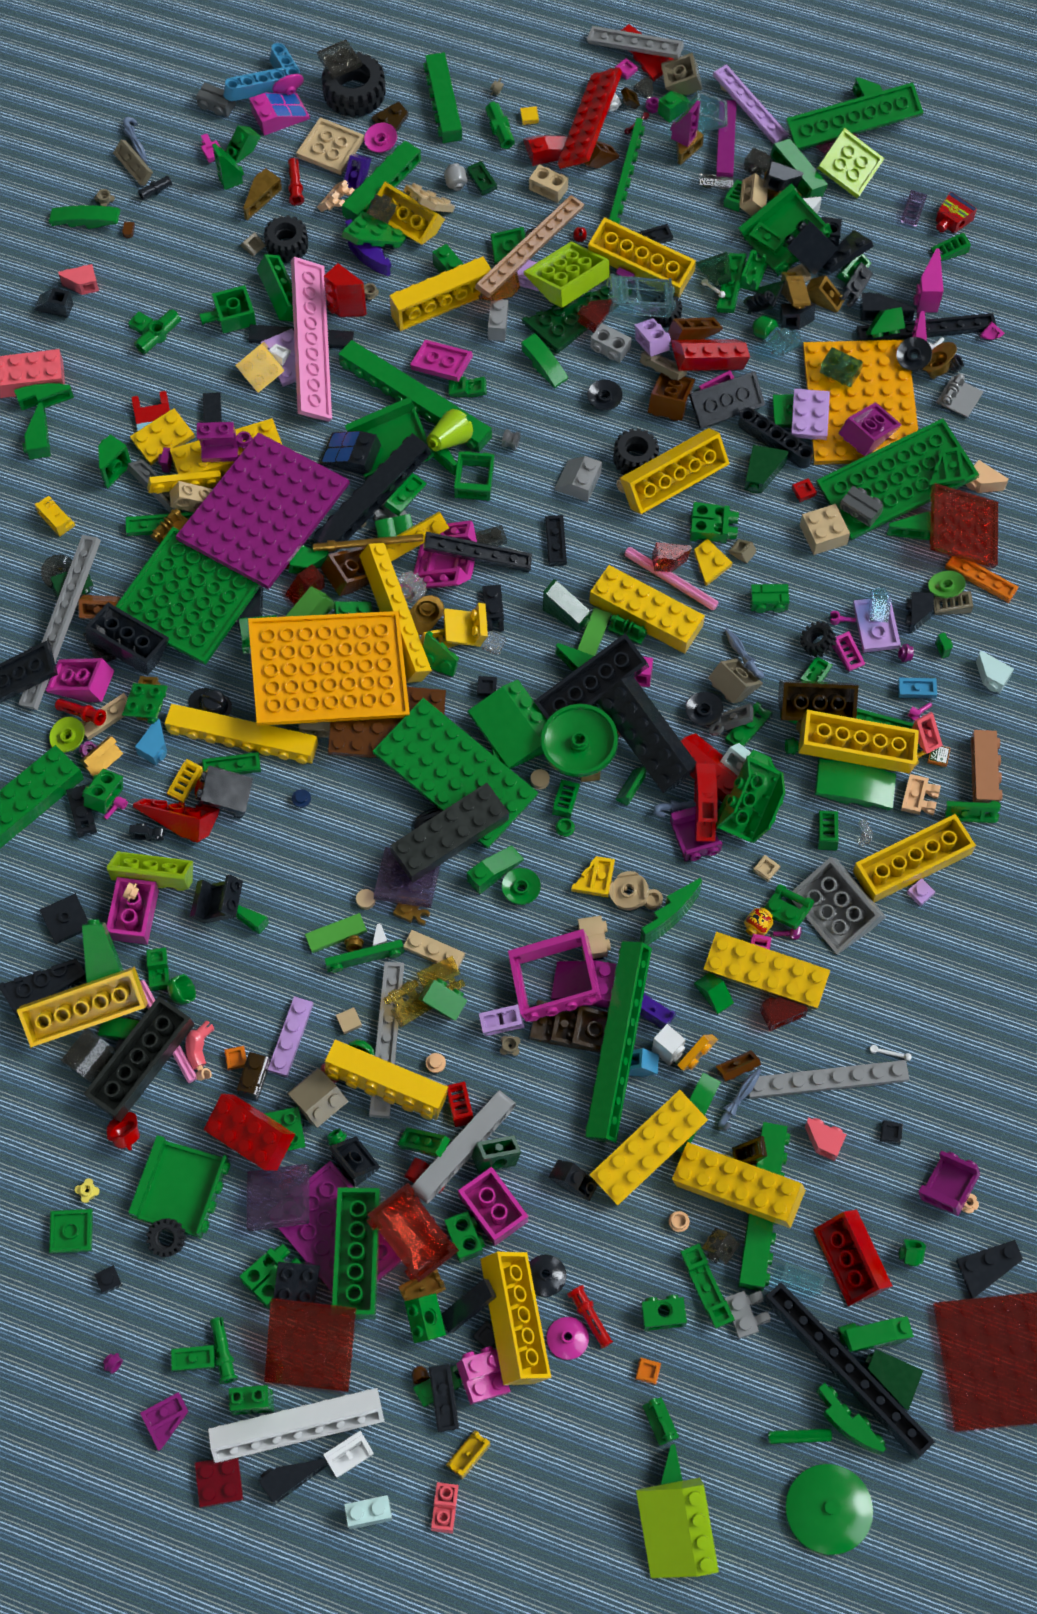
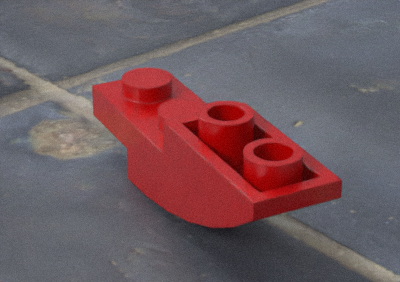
[694,763,718,841]

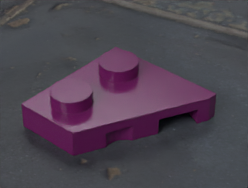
[140,1392,189,1451]

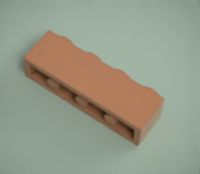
[971,730,1002,803]

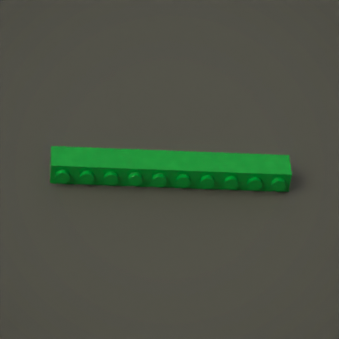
[339,340,492,452]
[585,941,652,1143]

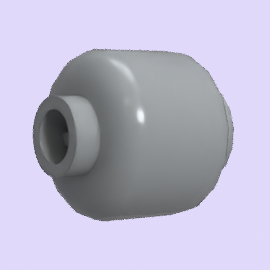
[444,163,468,191]

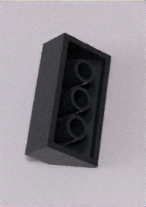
[85,602,169,676]

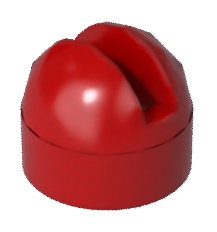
[573,227,587,242]

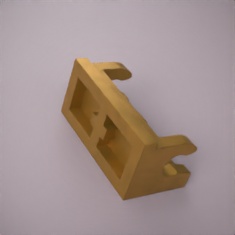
[398,1267,446,1301]

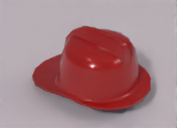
[107,1112,140,1151]

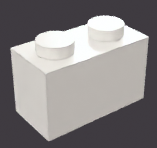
[652,1024,686,1066]

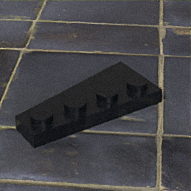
[0,958,86,1018]

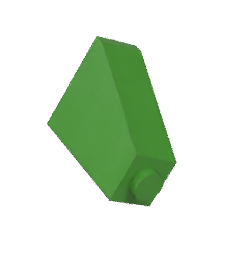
[285,586,335,617]

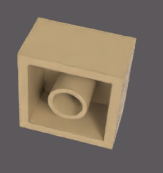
[800,504,850,555]

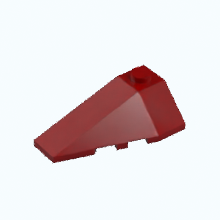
[523,135,568,166]
[133,798,220,842]

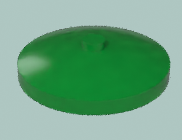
[541,704,618,777]
[785,1464,873,1555]

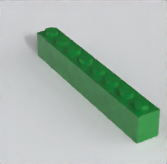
[738,1122,790,1292]

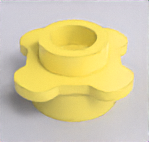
[75,1178,100,1203]

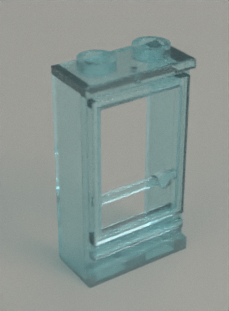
[607,274,676,318]

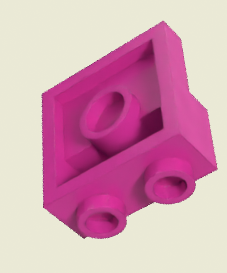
[456,1346,510,1405]

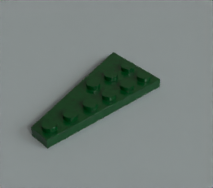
[522,280,632,353]

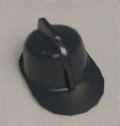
[188,688,232,716]

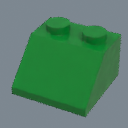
[98,434,131,489]

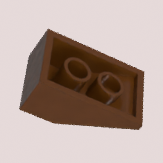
[647,373,696,421]
[321,547,370,596]

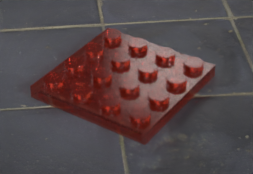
[930,483,998,568]
[264,1298,357,1392]

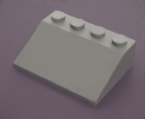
[792,857,886,955]

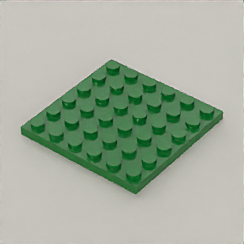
[116,527,261,665]

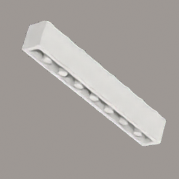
[208,1388,384,1463]

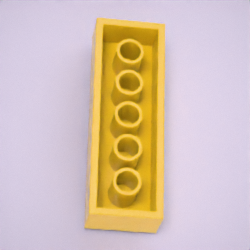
[588,217,696,298]
[390,256,491,331]
[170,418,282,478]
[620,428,730,514]
[589,565,705,654]
[798,710,919,774]
[852,814,976,903]
[704,932,830,1009]
[17,966,148,1047]
[325,1039,448,1120]
[589,1090,708,1205]
[672,1142,806,1229]
[480,1252,551,1385]

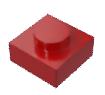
[792,478,817,502]

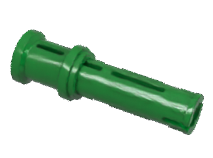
[210,1317,238,1384]

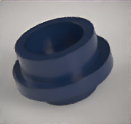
[292,789,311,808]

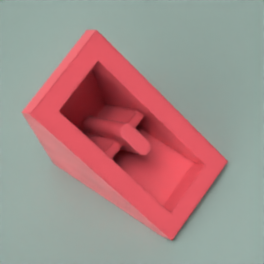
[912,712,943,754]

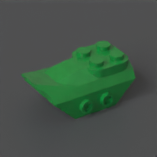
[716,749,785,843]

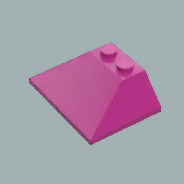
[410,521,477,590]

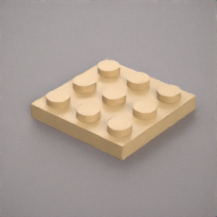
[296,117,364,175]

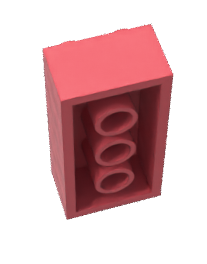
[0,349,65,398]

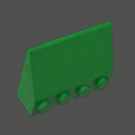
[467,679,547,769]

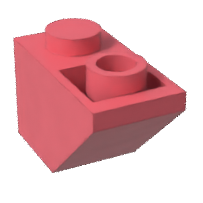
[58,264,99,295]
[805,1118,847,1161]

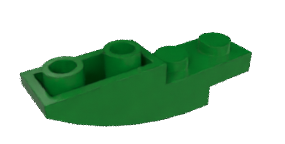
[677,1073,721,1153]
[816,1383,886,1455]

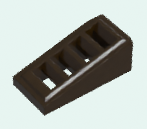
[732,1136,767,1165]

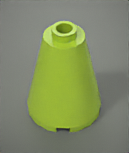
[427,409,473,451]

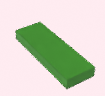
[577,608,612,656]
[305,913,367,953]

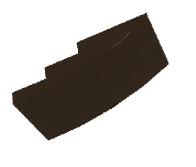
[528,1000,608,1053]

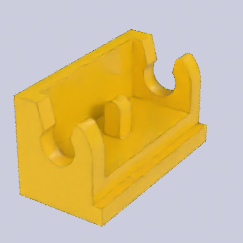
[35,496,76,537]
[446,1431,491,1479]

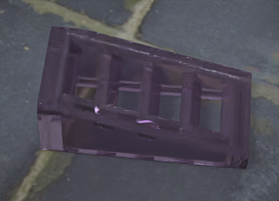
[900,190,927,227]

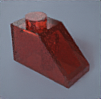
[577,299,617,333]
[652,542,692,572]
[285,564,325,606]
[760,997,808,1032]

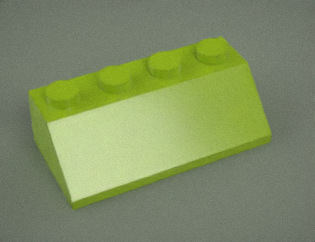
[107,851,194,891]

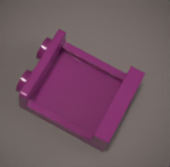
[197,422,238,462]
[670,806,723,861]
[918,1151,980,1216]

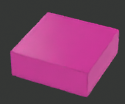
[615,58,638,80]

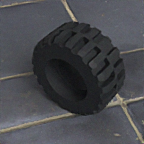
[322,52,386,117]

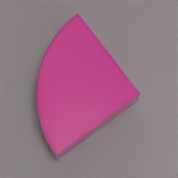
[979,322,1005,340]

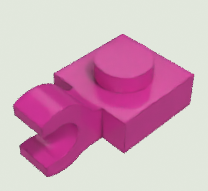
[201,133,221,163]

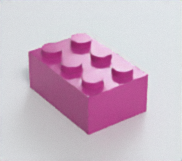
[107,877,159,945]
[458,1167,528,1246]

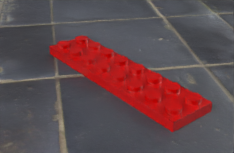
[557,67,622,169]

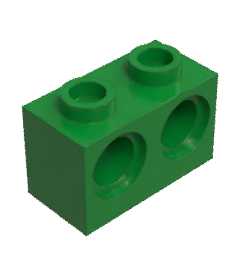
[82,769,123,814]
[444,1211,485,1263]

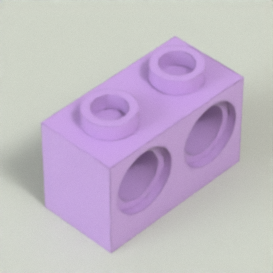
[634,319,671,357]
[479,1005,524,1036]

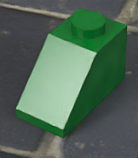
[658,91,693,123]

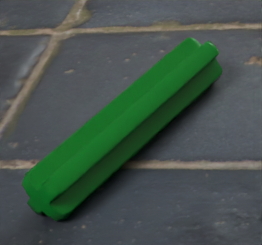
[768,1429,832,1444]

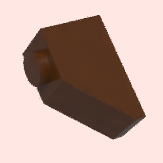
[584,141,620,169]

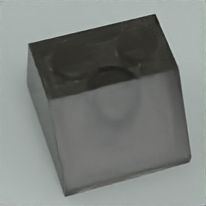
[61,1028,117,1083]

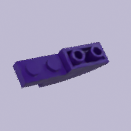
[345,219,392,276]

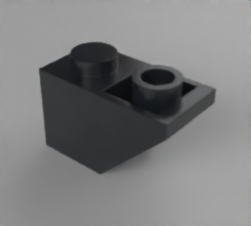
[763,161,803,192]
[35,288,73,318]
[780,303,816,330]
[906,592,934,633]
[549,1160,598,1202]

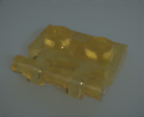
[416,956,466,990]
[384,980,432,1027]

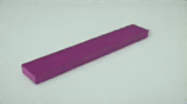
[716,100,736,177]

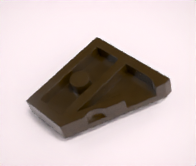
[371,101,408,131]

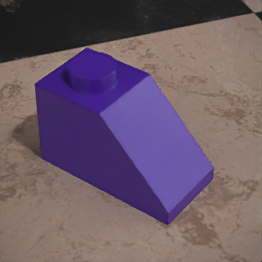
[344,154,371,190]

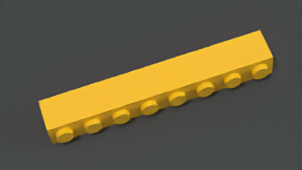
[359,543,432,683]
[165,704,318,764]

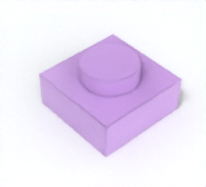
[907,878,935,907]

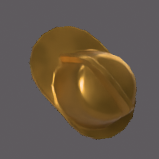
[923,342,957,379]
[410,595,444,635]

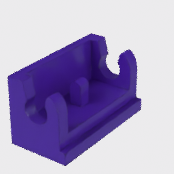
[640,992,676,1029]

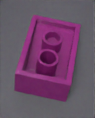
[838,402,902,456]
[551,961,616,1008]

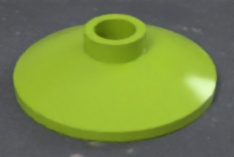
[49,717,85,753]

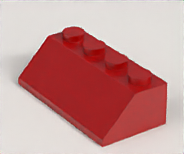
[671,339,750,371]
[681,733,738,802]
[813,1209,893,1306]

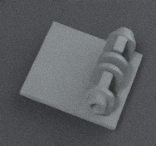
[936,374,984,418]

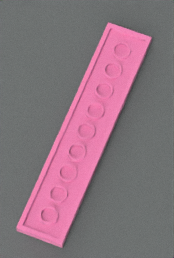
[291,257,332,422]

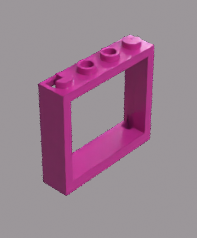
[508,929,602,1022]

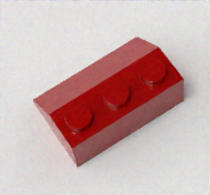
[324,263,367,317]

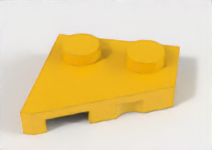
[571,856,615,897]

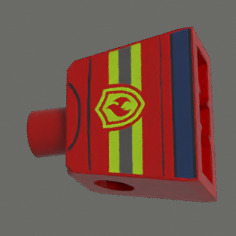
[936,192,977,233]

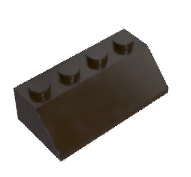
[778,680,859,721]

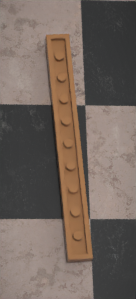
[475,195,585,298]

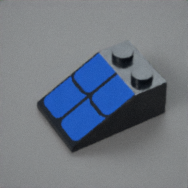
[320,431,381,475]

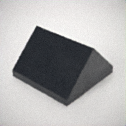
[329,1136,381,1187]

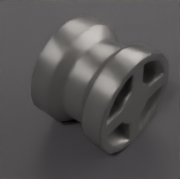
[502,429,520,450]

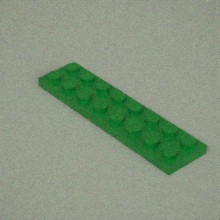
[786,82,924,150]

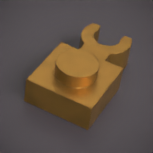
[393,897,430,926]

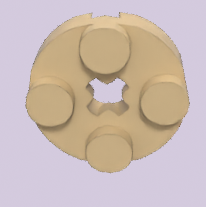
[609,871,649,910]

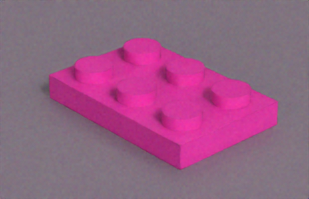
[410,340,473,382]

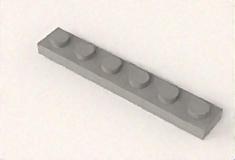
[587,26,684,59]

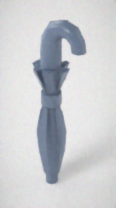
[123,117,148,163]
[724,628,764,679]
[653,800,721,817]
[718,1068,762,1131]

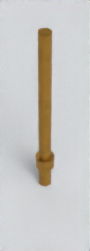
[313,534,423,552]

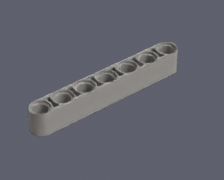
[411,1091,516,1204]

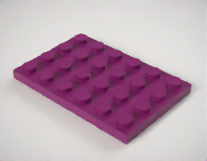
[267,1160,410,1293]

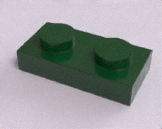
[467,161,497,195]

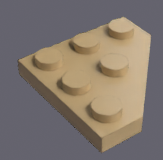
[404,183,455,212]

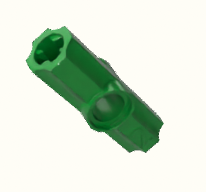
[485,101,515,150]
[134,309,181,354]

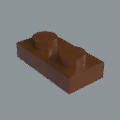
[715,1050,761,1081]

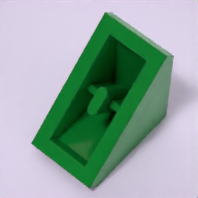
[694,972,734,1015]

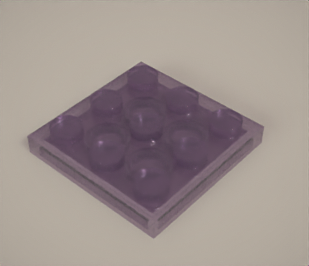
[374,847,441,908]
[246,1164,309,1231]

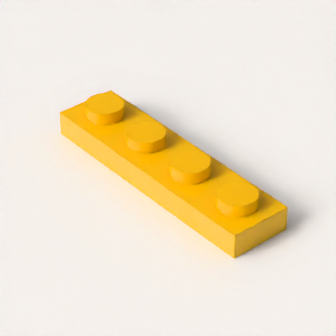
[147,470,221,494]
[385,511,449,562]

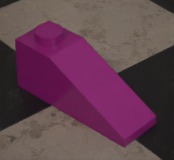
[670,100,700,147]

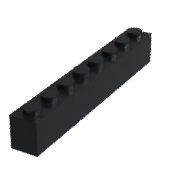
[313,433,431,554]

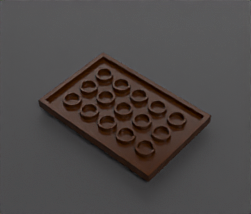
[328,687,446,758]

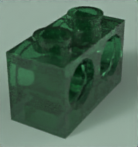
[820,347,863,387]

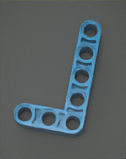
[223,43,300,101]

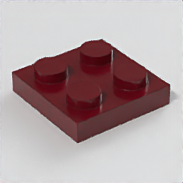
[195,1457,244,1508]

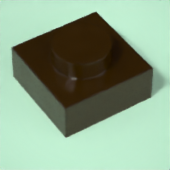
[621,87,640,109]

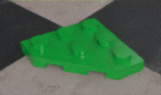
[341,212,407,248]

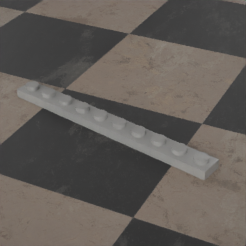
[19,535,101,710]

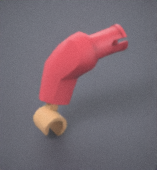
[186,1021,214,1081]

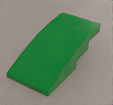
[815,759,896,810]
[640,878,702,945]

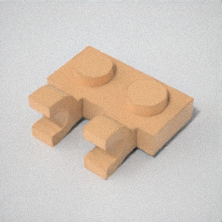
[317,180,354,212]
[901,774,941,815]

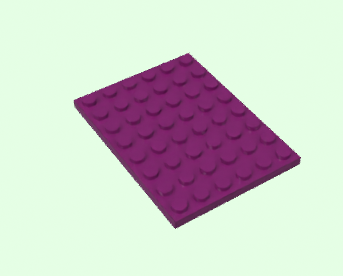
[176,432,349,590]

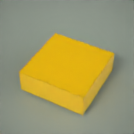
[520,106,539,125]

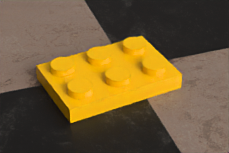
[130,408,195,465]

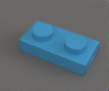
[898,677,937,698]

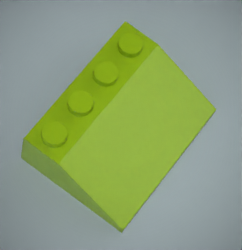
[524,241,610,308]
[636,1478,719,1578]

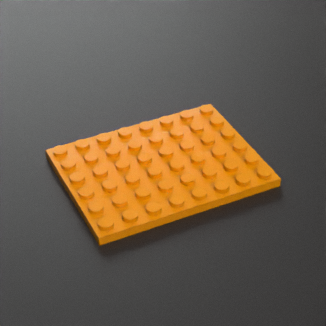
[803,340,918,465]
[248,611,410,726]

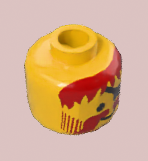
[744,908,773,936]

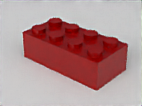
[203,1094,295,1171]

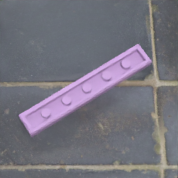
[713,64,789,144]

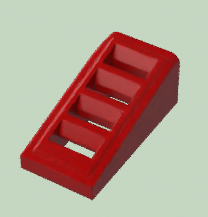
[447,1081,474,1127]

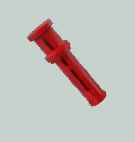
[288,158,304,206]
[55,698,107,726]
[567,1285,613,1349]

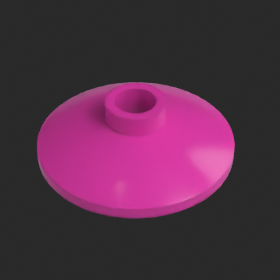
[272,74,304,95]
[364,123,397,153]
[547,1317,589,1360]

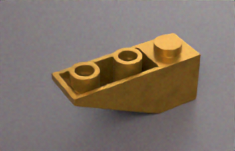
[781,271,811,309]

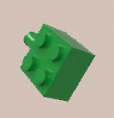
[199,285,257,334]

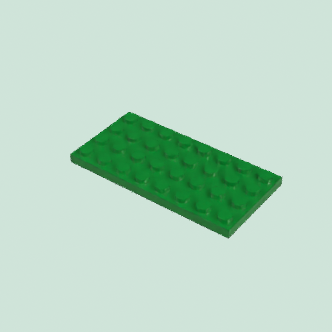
[816,418,979,540]
[373,698,538,849]

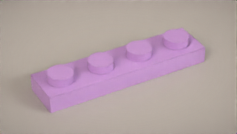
[268,997,314,1077]

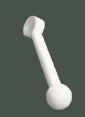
[702,279,725,298]
[870,1045,912,1061]

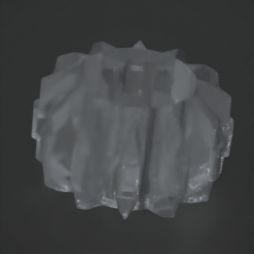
[398,571,427,603]

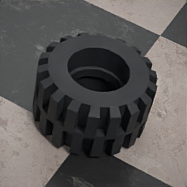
[264,215,308,263]
[613,428,659,475]

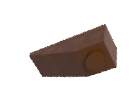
[667,317,723,340]

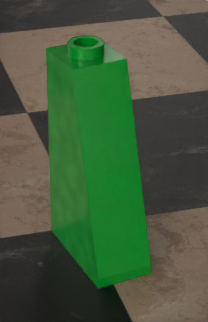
[82,919,123,983]

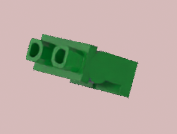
[690,502,739,543]
[239,1244,302,1309]
[229,1385,274,1416]

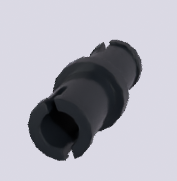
[138,175,172,200]

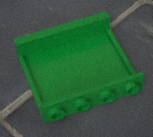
[738,183,832,277]
[344,397,435,479]
[128,1135,230,1238]

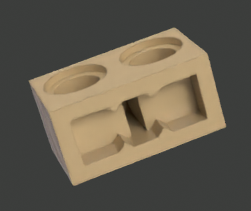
[529,165,568,203]
[170,481,212,512]

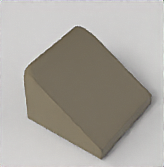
[240,232,266,256]
[729,539,756,563]

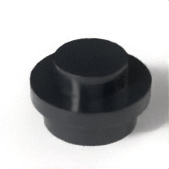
[949,355,964,372]

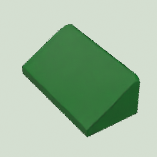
[836,254,871,283]
[616,767,646,806]

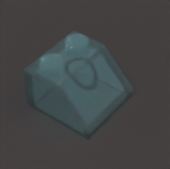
[689,90,728,133]

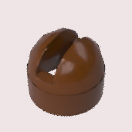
[412,1366,430,1384]

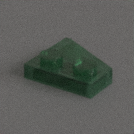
[696,252,732,287]

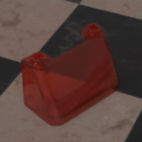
[366,1183,459,1282]

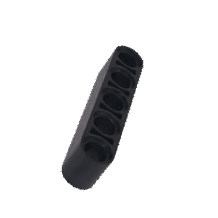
[738,407,813,468]

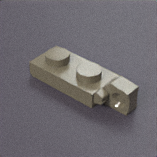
[639,351,687,381]

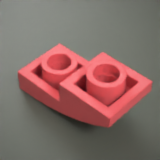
[431,1482,459,1534]

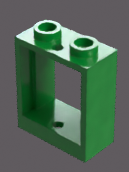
[454,451,495,501]

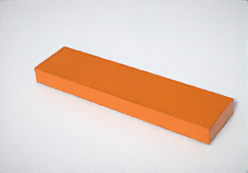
[945,552,1019,603]

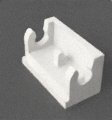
[323,1431,374,1478]

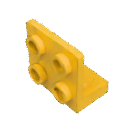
[235,342,284,392]
[443,603,488,647]

